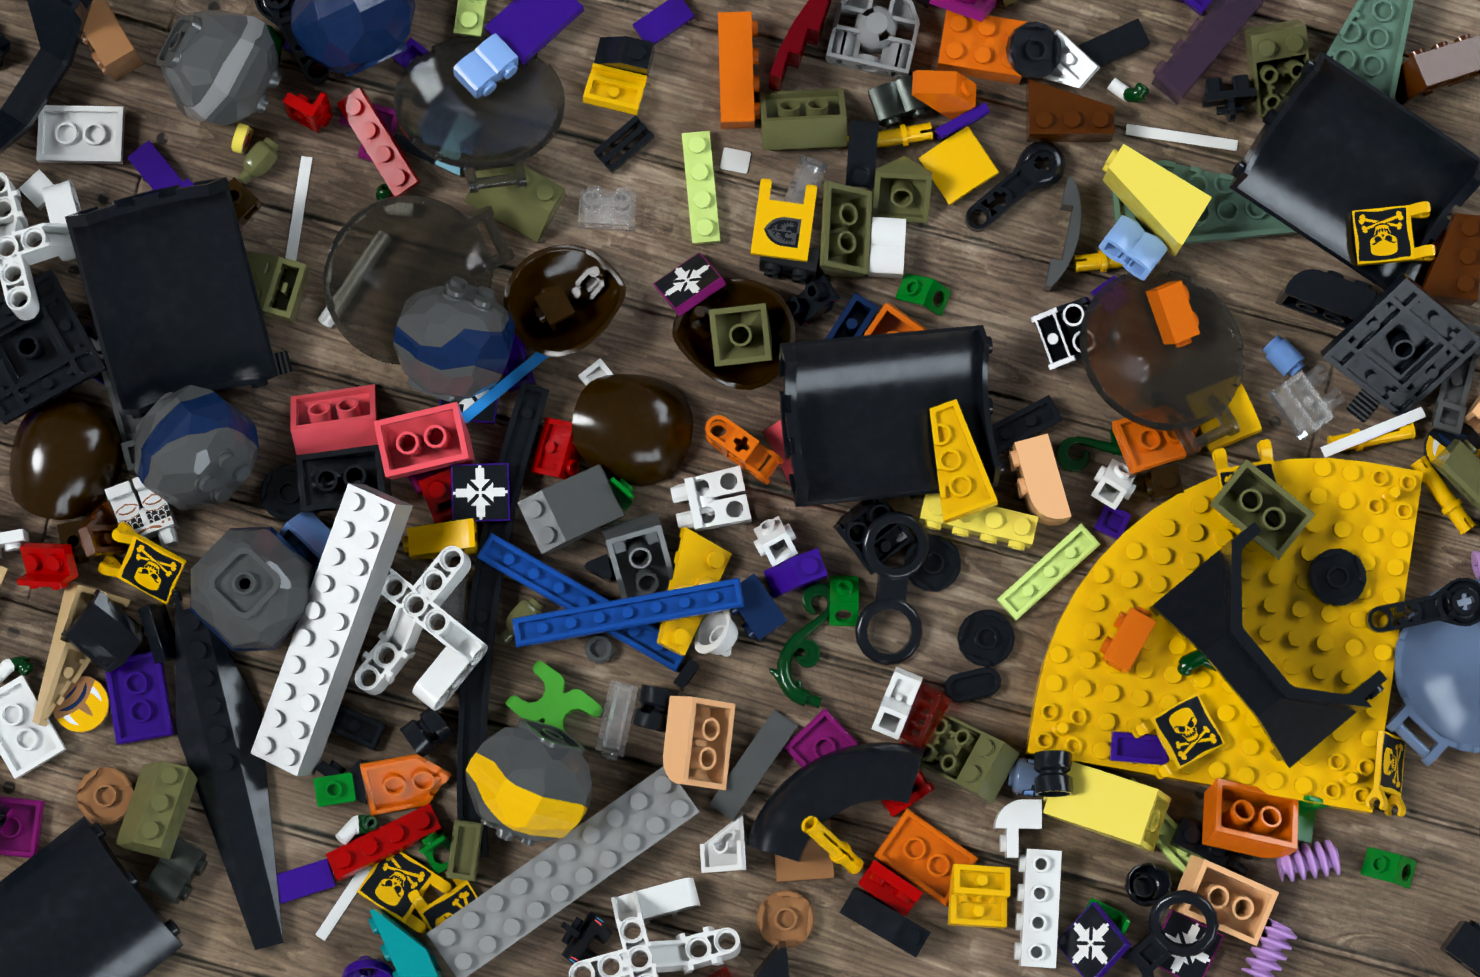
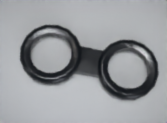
[855,511,930,665]
[1120,890,1219,977]

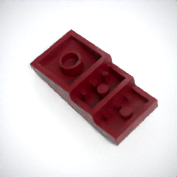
[769,0,832,91]

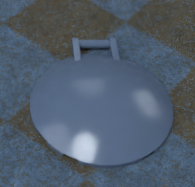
[1385,579,1480,766]

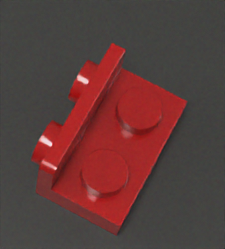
[282,91,333,133]
[530,417,581,481]
[17,543,79,590]
[858,860,923,916]

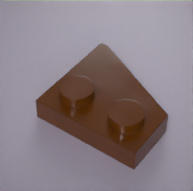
[78,500,128,557]

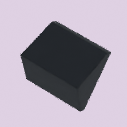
[585,554,613,582]

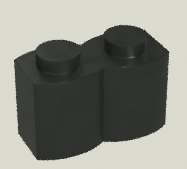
[868,74,931,128]
[145,837,208,905]

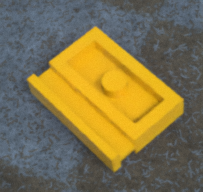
[583,63,647,115]

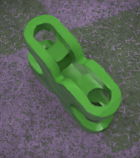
[505,660,604,734]

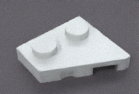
[1043,30,1100,89]

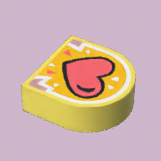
[231,123,254,155]

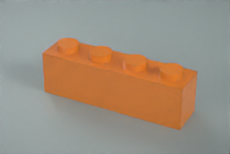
[718,11,760,129]

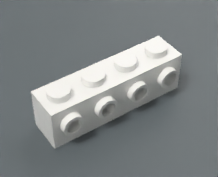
[1014,849,1062,968]

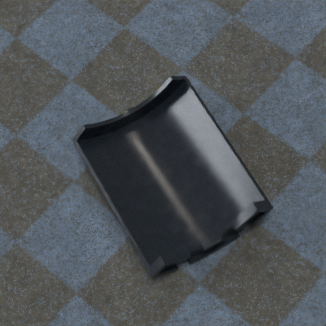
[1229,51,1480,291]
[65,177,278,419]
[779,325,1004,507]
[0,816,183,977]

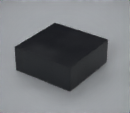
[674,659,700,690]

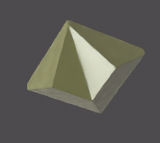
[872,156,932,223]
[709,303,772,367]

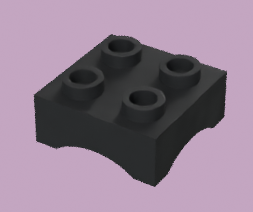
[759,248,821,285]

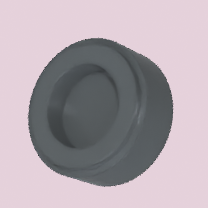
[585,634,614,664]

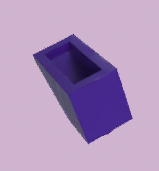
[763,548,828,598]

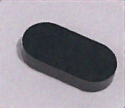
[944,667,1001,703]

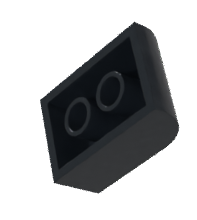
[1275,269,1377,329]

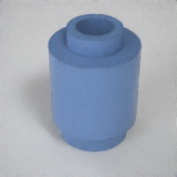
[1262,335,1305,377]

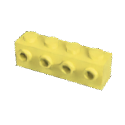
[919,493,1039,551]

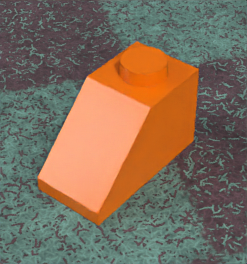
[912,70,977,120]

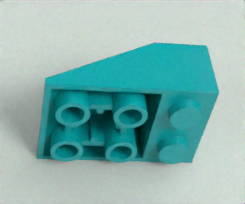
[368,909,443,977]

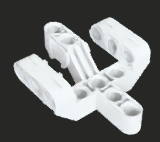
[0,172,81,321]
[354,546,488,711]
[569,878,741,977]

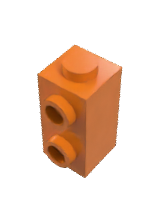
[1145,280,1200,348]
[1099,606,1157,674]

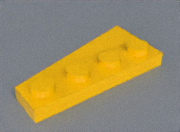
[929,399,998,525]
[657,527,732,656]

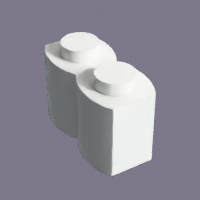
[868,217,906,279]

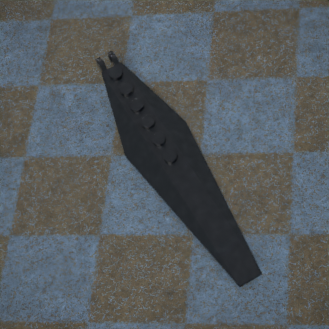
[172,586,284,950]

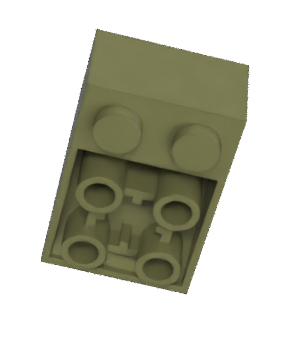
[1243,19,1309,118]
[246,250,311,324]
[919,710,1020,804]

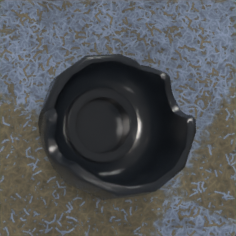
[1124,863,1172,907]

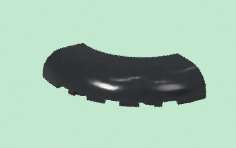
[745,742,926,862]

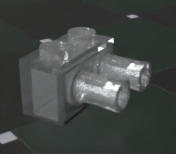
[578,185,638,231]
[1267,365,1345,440]

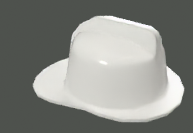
[694,610,738,657]

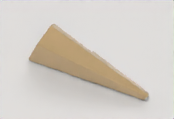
[32,581,130,727]

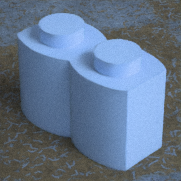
[453,33,518,99]
[1099,215,1168,280]

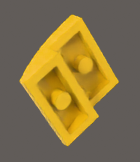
[918,126,1000,205]
[1186,376,1262,453]
[948,864,1010,929]

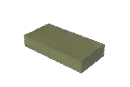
[446,820,484,882]

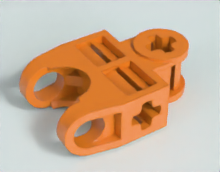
[705,415,785,485]

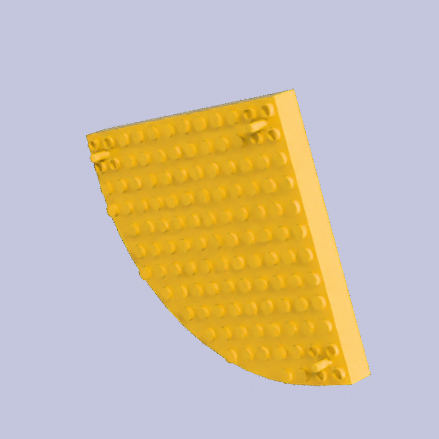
[1025,458,1423,814]

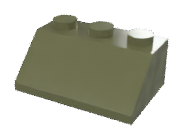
[759,88,847,152]
[465,147,566,243]
[820,181,873,279]
[1431,439,1480,511]
[1209,459,1315,560]
[115,761,198,860]

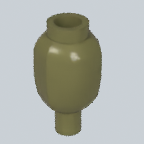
[237,137,280,185]
[499,596,545,644]

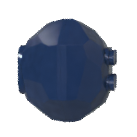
[291,0,416,77]

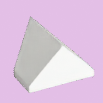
[700,813,746,873]

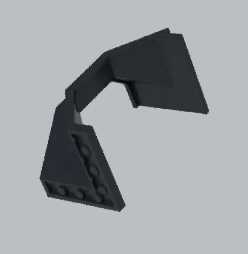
[0,0,93,154]
[1150,522,1387,768]

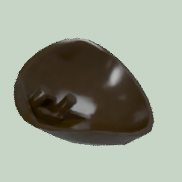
[503,245,626,357]
[672,278,796,390]
[572,374,693,486]
[10,398,123,520]

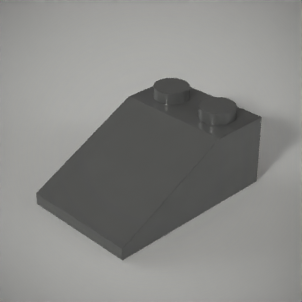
[517,464,626,554]
[602,512,674,599]

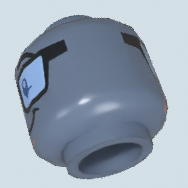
[1007,757,1040,797]

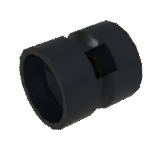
[632,685,678,733]
[400,707,455,757]
[1034,750,1073,797]

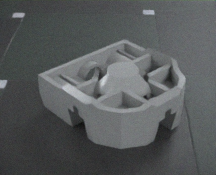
[826,0,920,79]

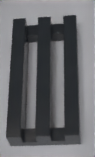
[593,115,655,174]

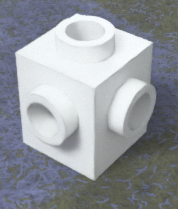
[1091,459,1137,510]
[753,516,798,566]

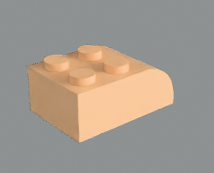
[1007,433,1072,526]
[663,696,736,790]
[1169,855,1279,946]

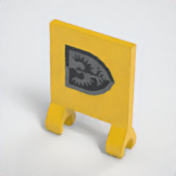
[750,178,817,262]

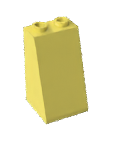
[1102,144,1212,256]
[1042,761,1172,853]

